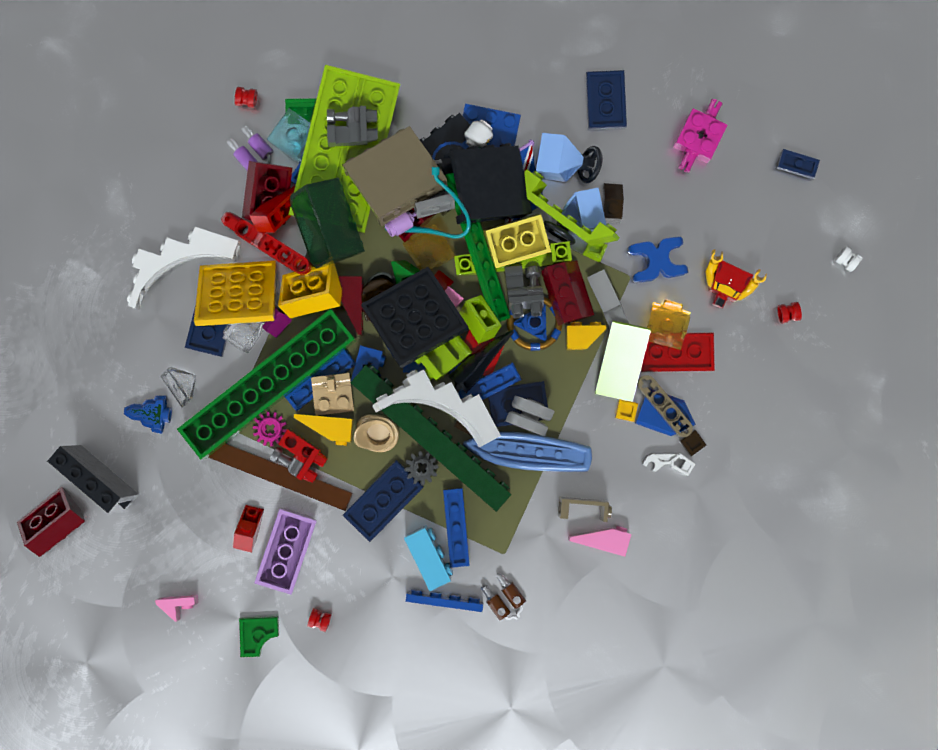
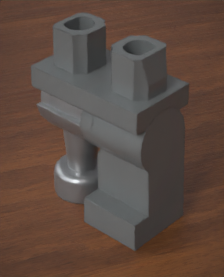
[327,106,378,147]
[505,266,544,318]

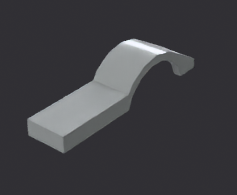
[587,269,629,328]

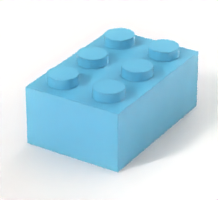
[404,525,453,591]

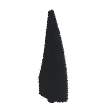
[449,330,514,393]

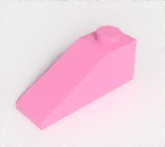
[568,526,632,557]

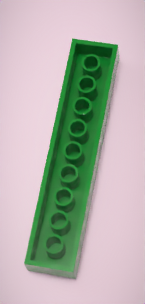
[177,309,357,460]

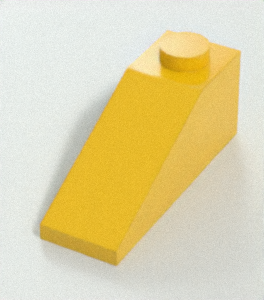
[294,414,354,446]

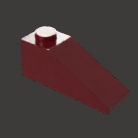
[339,276,364,336]

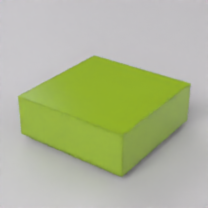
[583,243,608,263]

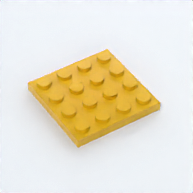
[194,260,277,326]

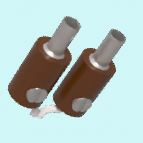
[481,573,526,621]

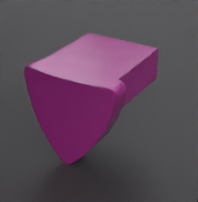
[262,304,292,338]

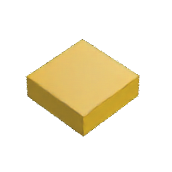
[615,399,638,422]

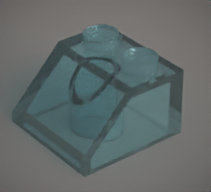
[267,108,311,164]

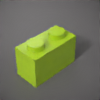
[459,295,502,344]

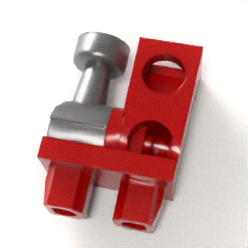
[269,429,328,483]

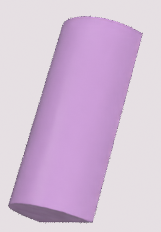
[254,508,316,595]

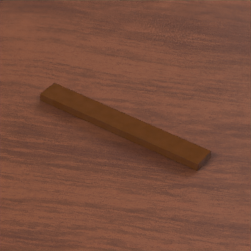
[208,443,353,511]

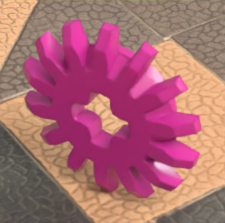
[253,412,287,447]

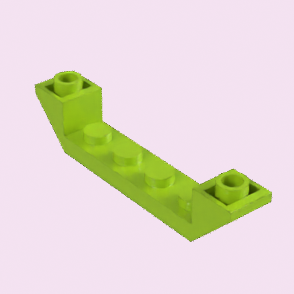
[524,170,620,246]
[454,241,572,276]

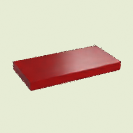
[640,333,715,372]

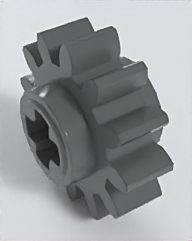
[404,451,439,486]

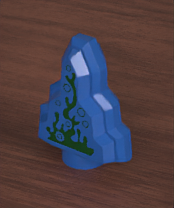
[124,396,172,434]

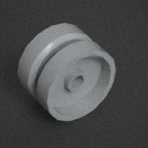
[505,396,555,437]

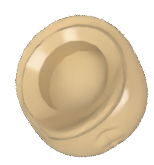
[354,414,399,452]

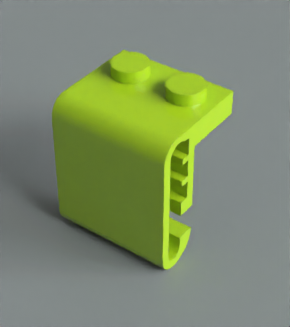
[415,336,473,381]

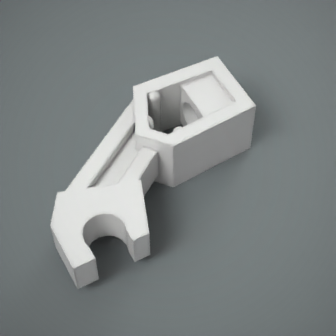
[642,453,695,476]

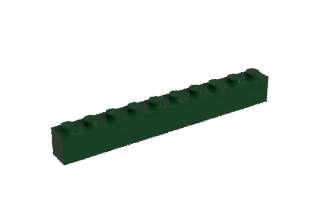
[350,365,512,512]

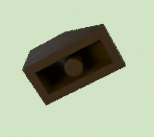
[602,183,624,223]

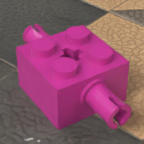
[673,99,727,173]

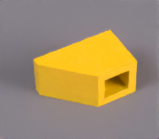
[566,322,606,350]

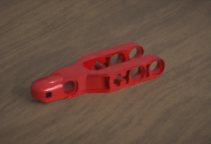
[221,212,317,275]

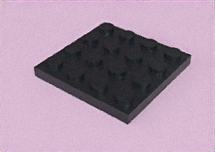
[361,267,469,369]

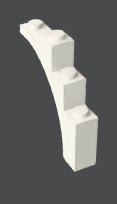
[127,227,242,310]
[372,370,501,447]

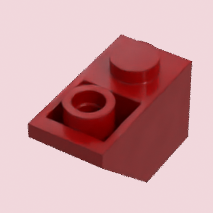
[233,505,264,553]

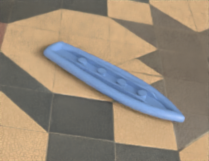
[463,432,592,472]

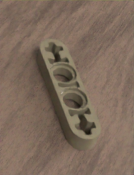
[637,375,693,437]

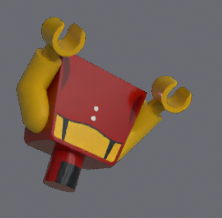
[705,249,767,309]

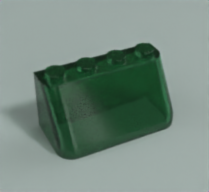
[290,178,365,268]

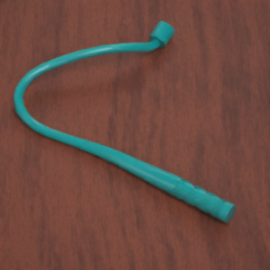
[385,167,471,239]

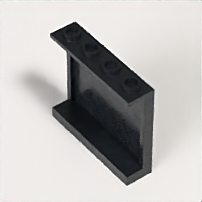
[443,143,532,225]
[47,445,139,513]

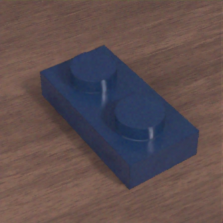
[777,149,820,179]

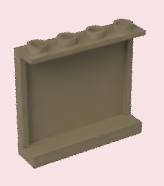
[343,126,448,227]

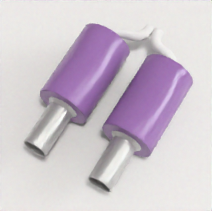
[227,126,273,171]

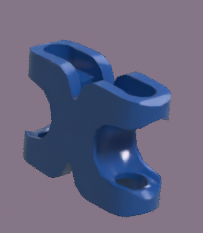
[628,237,689,283]

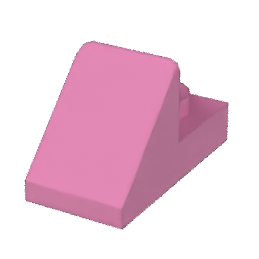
[155,595,199,622]

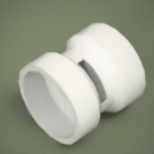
[835,246,862,272]

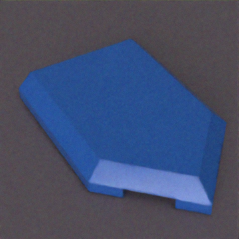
[635,388,696,436]

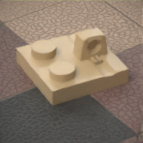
[311,373,354,416]

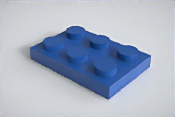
[463,104,521,147]

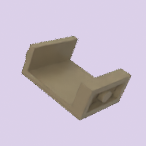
[558,497,612,522]

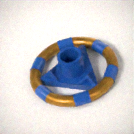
[507,297,562,351]

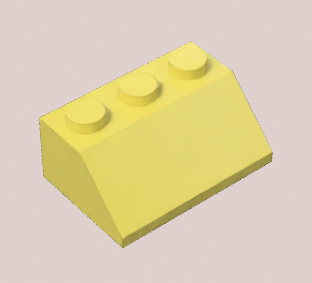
[483,214,551,268]

